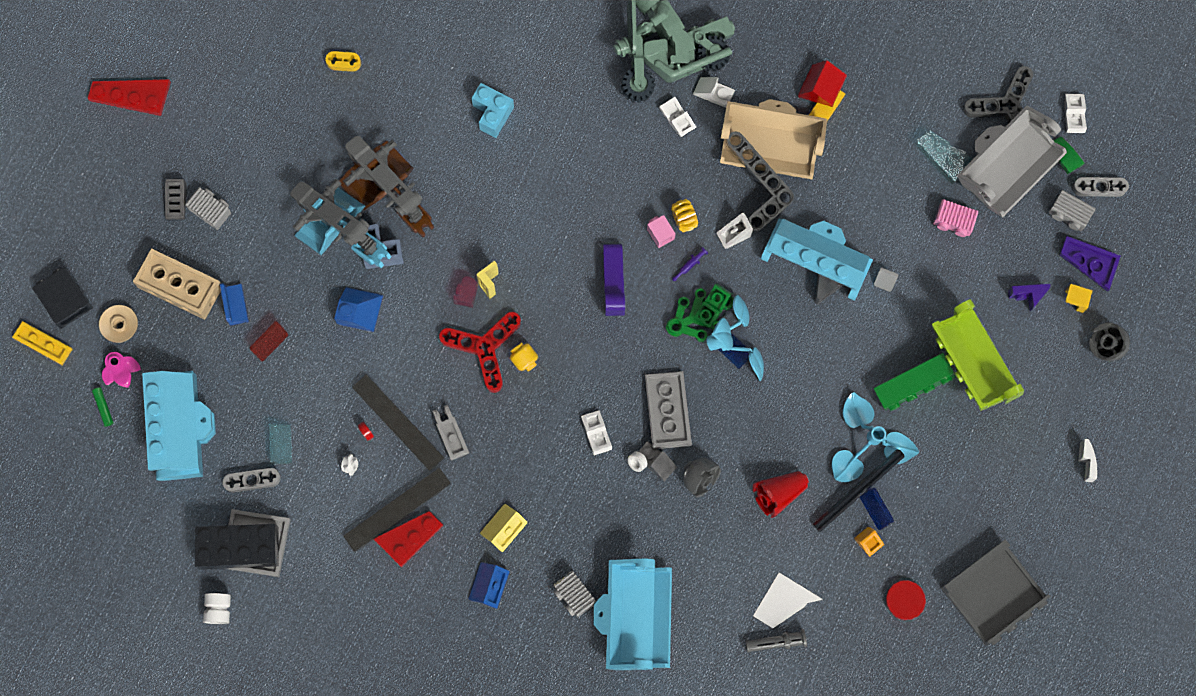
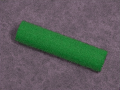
[92,388,114,427]

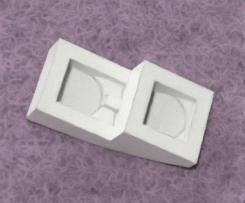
[1065,94,1087,133]
[658,97,696,137]
[581,411,612,455]
[1078,439,1097,482]

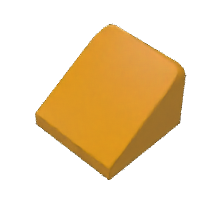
[854,527,884,557]

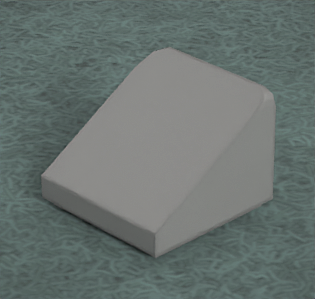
[874,268,898,292]

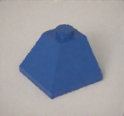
[334,287,383,332]

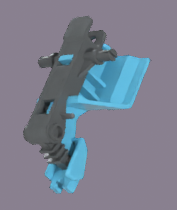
[290,179,391,268]

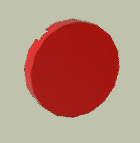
[886,580,926,620]

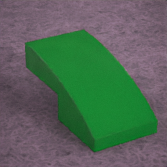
[1054,137,1084,175]

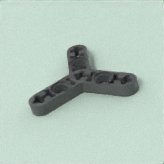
[963,66,1033,123]

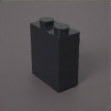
[32,267,93,329]

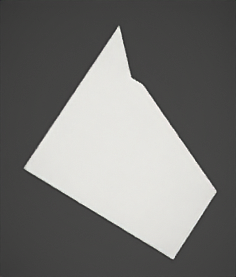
[753,573,823,628]

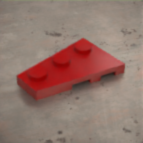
[374,511,443,568]

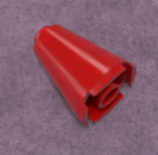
[753,471,809,518]

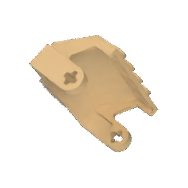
[720,99,827,179]

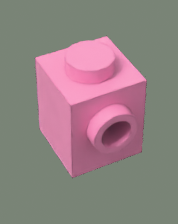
[647,215,675,248]

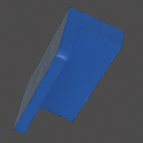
[220,283,249,326]
[469,562,510,609]

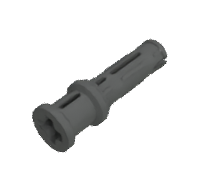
[745,629,807,653]

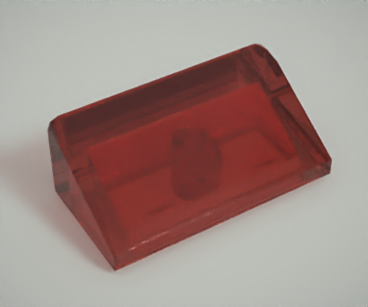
[249,321,288,362]

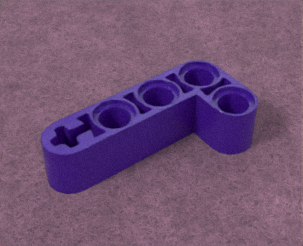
[603,244,625,316]

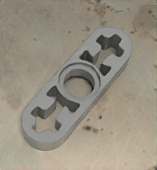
[1072,177,1129,197]
[223,468,281,493]

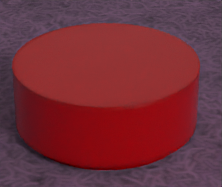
[357,422,374,441]

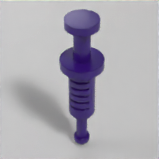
[672,247,709,281]

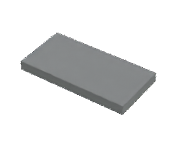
[645,371,692,449]

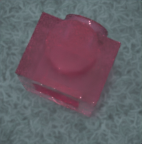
[453,276,478,308]

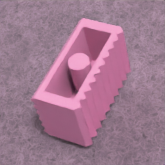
[933,199,978,237]

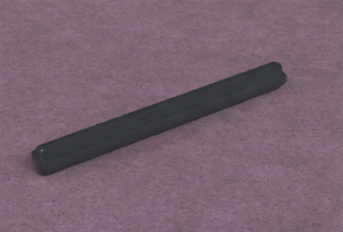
[813,449,905,532]

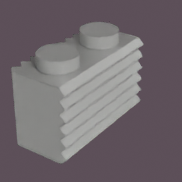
[185,187,231,230]
[1049,190,1096,231]
[553,571,596,618]

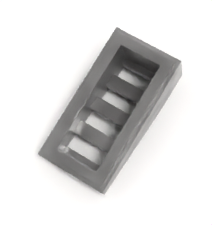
[165,179,187,220]

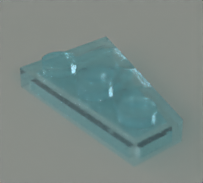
[915,131,973,185]

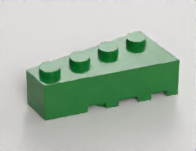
[874,353,955,412]

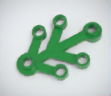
[666,288,734,342]

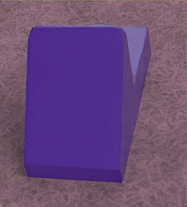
[1008,284,1050,311]

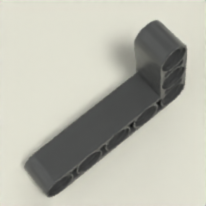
[726,131,794,232]

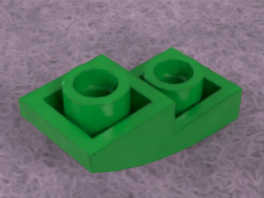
[694,284,733,328]

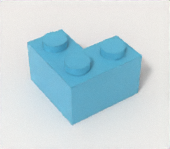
[472,83,514,138]

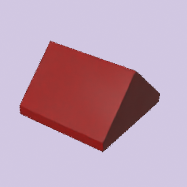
[798,60,847,107]

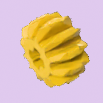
[671,199,698,232]

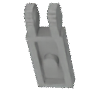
[433,405,469,461]

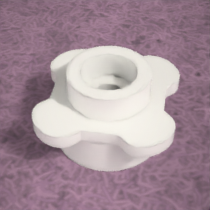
[341,454,358,476]

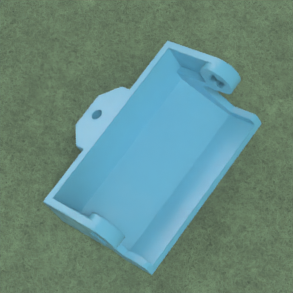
[761,218,873,301]
[142,371,216,481]
[593,559,672,670]

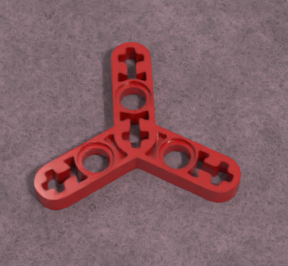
[439,312,521,393]

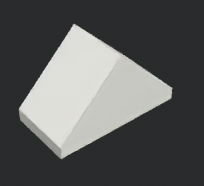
[717,213,753,249]

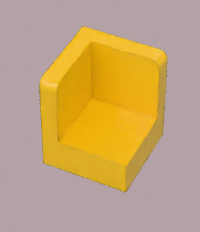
[1065,284,1093,313]

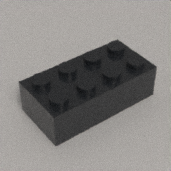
[195,524,279,570]

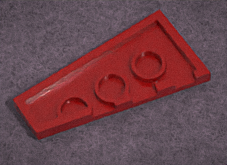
[88,79,171,116]

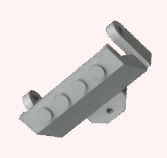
[957,106,1067,218]

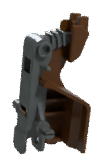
[339,136,434,237]

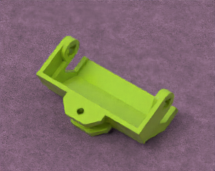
[932,299,1025,411]

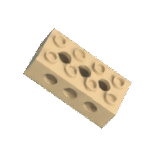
[133,248,221,320]

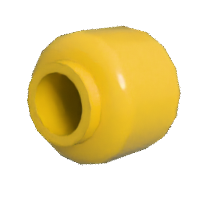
[510,342,538,371]

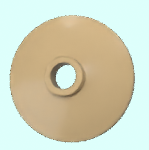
[99,305,138,343]

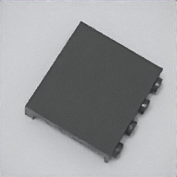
[941,539,1051,646]

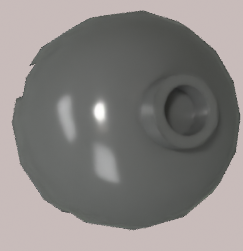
[1089,323,1131,362]
[683,458,721,498]

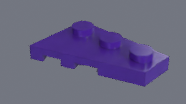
[1059,236,1121,292]

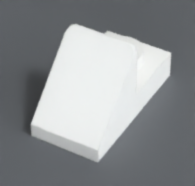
[693,77,735,108]

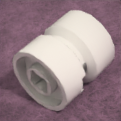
[203,593,231,624]

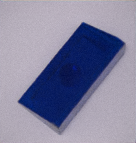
[717,333,749,369]
[860,487,894,530]

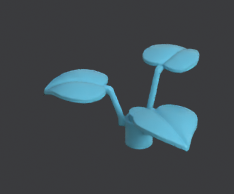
[707,294,764,381]
[831,392,919,482]

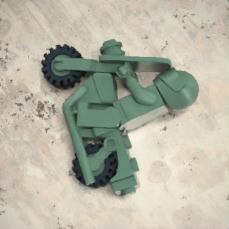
[613,0,735,103]

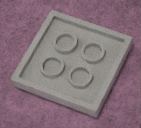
[229,509,291,577]

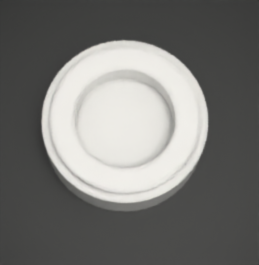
[628,451,647,472]

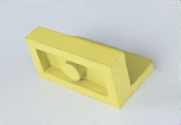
[476,261,499,299]
[480,504,528,552]

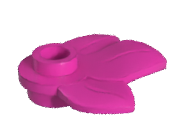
[102,352,141,387]

